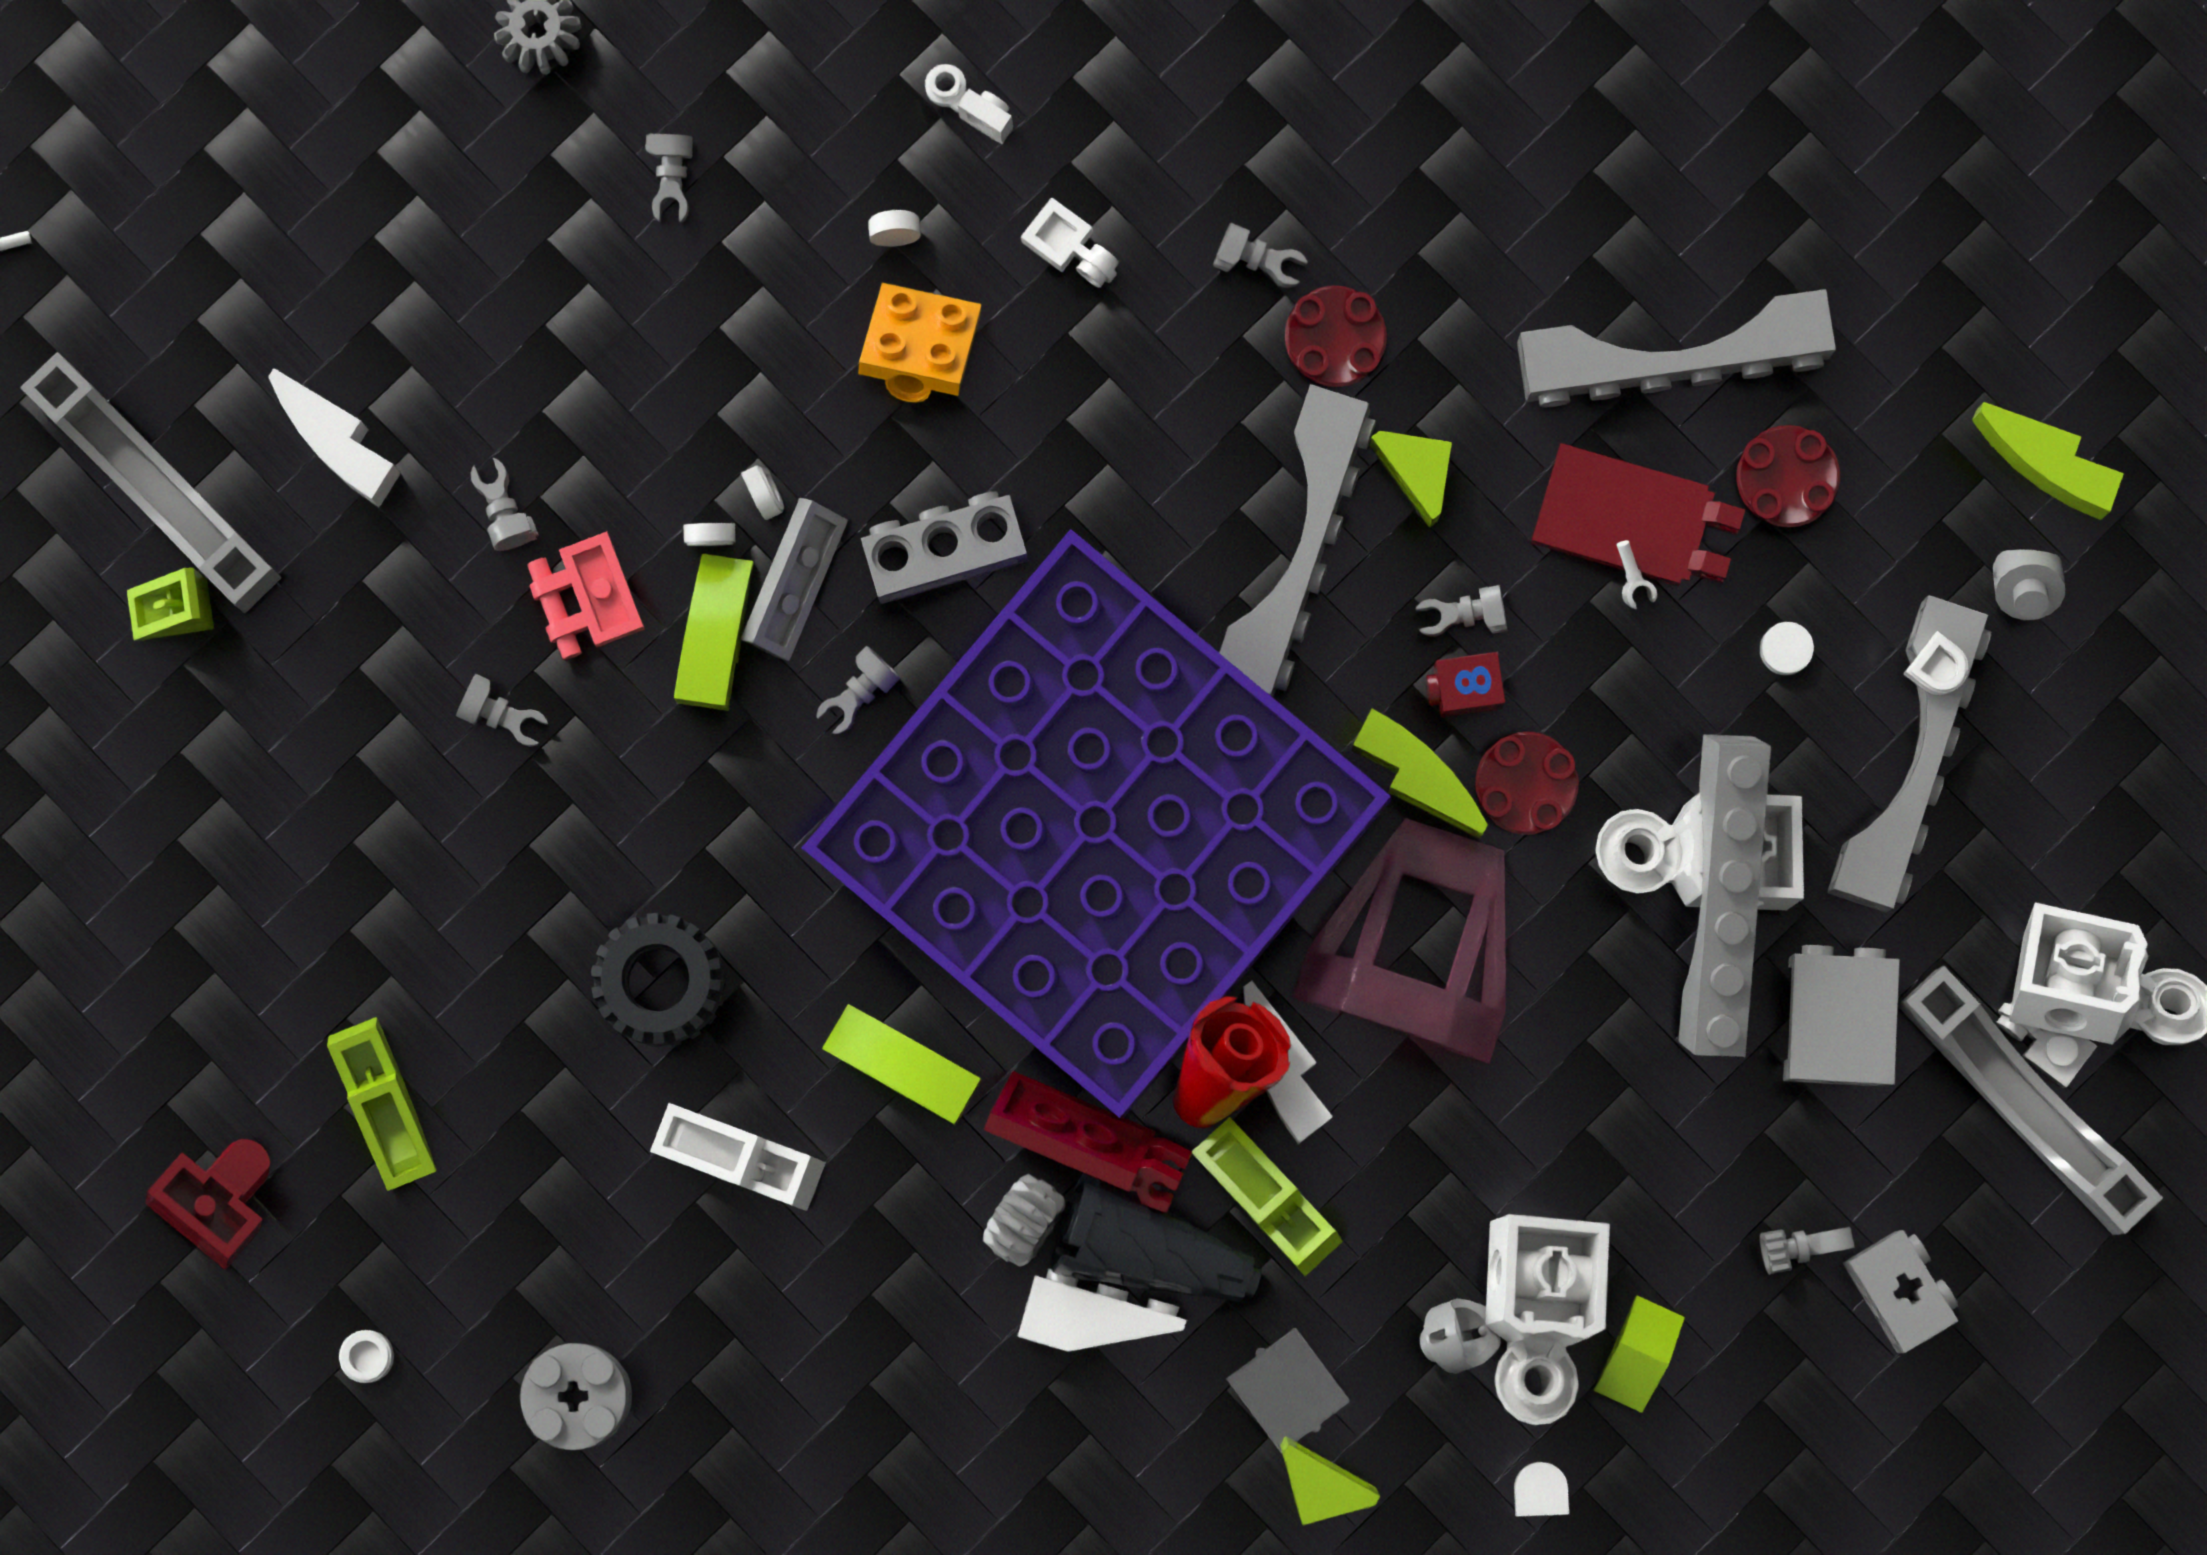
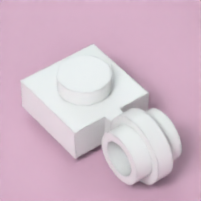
[925,64,1013,144]
[1021,198,1119,287]
[1996,1002,2097,1088]

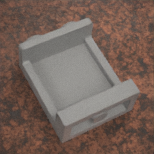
[1783,945,1899,1087]

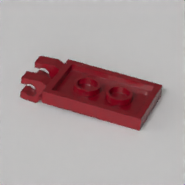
[1531,443,1745,586]
[984,1071,1192,1212]

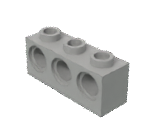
[861,491,1028,604]

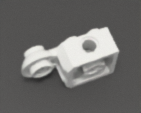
[1595,793,1804,910]
[2009,903,2207,1045]
[1485,1214,1610,1425]

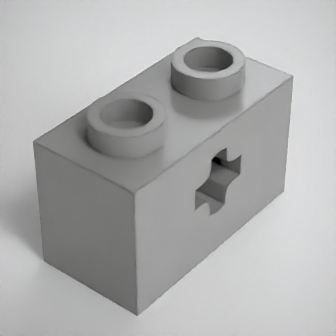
[1843,1230,1958,1353]

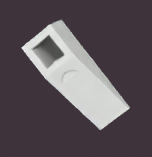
[1018,1269,1186,1351]

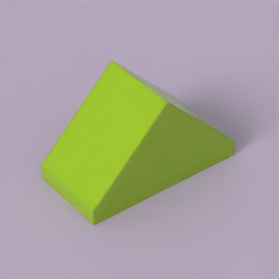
[1369,431,1452,527]
[127,568,214,640]
[1593,1295,1685,1413]
[1280,1436,1380,1525]

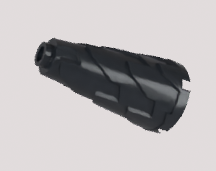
[1051,1173,1262,1303]

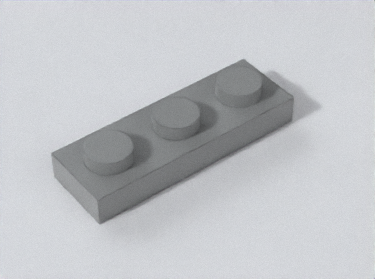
[741,498,848,661]

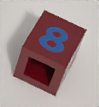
[1426,652,1505,718]

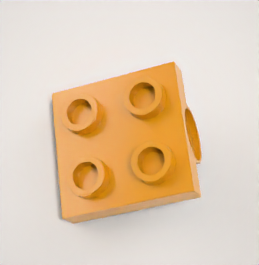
[858,283,982,403]

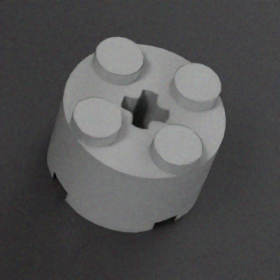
[520,1344,632,1450]

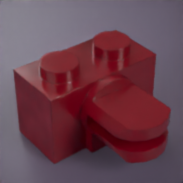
[146,1139,270,1270]

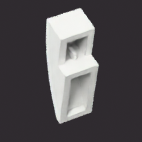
[269,369,401,507]
[1243,981,1333,1144]
[650,1103,826,1211]

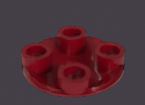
[1285,286,1387,387]
[1737,425,1840,527]
[1475,732,1579,835]

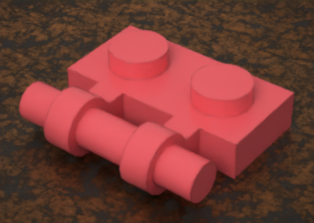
[527,532,645,660]

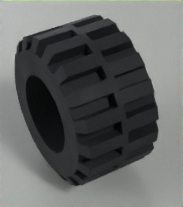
[591,913,726,1047]

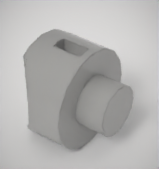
[1993,550,2065,620]
[1420,1299,1501,1374]

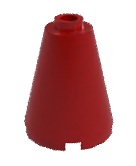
[1173,997,1291,1128]

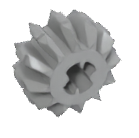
[494,0,581,74]
[983,1174,1065,1266]

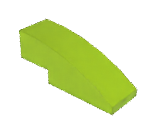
[1972,402,2124,520]
[674,554,754,711]
[1351,708,1488,839]
[822,1004,982,1126]
[327,1017,436,1191]
[1192,1117,1343,1276]

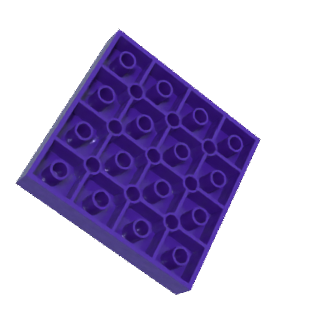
[802,529,1391,1119]

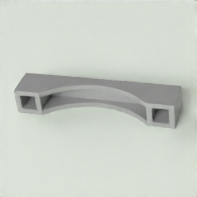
[1517,289,1836,407]
[20,352,282,613]
[1220,384,1376,698]
[1827,595,1991,913]
[1679,735,1771,1057]
[1898,966,2163,1235]

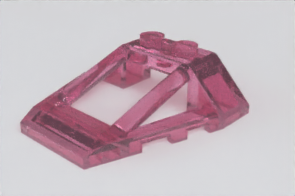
[1292,818,1506,1064]

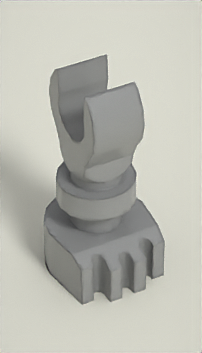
[646,134,693,223]
[1213,223,1307,288]
[471,458,538,551]
[1416,585,1508,637]
[817,646,900,734]
[456,674,548,747]
[1760,1227,1855,1274]

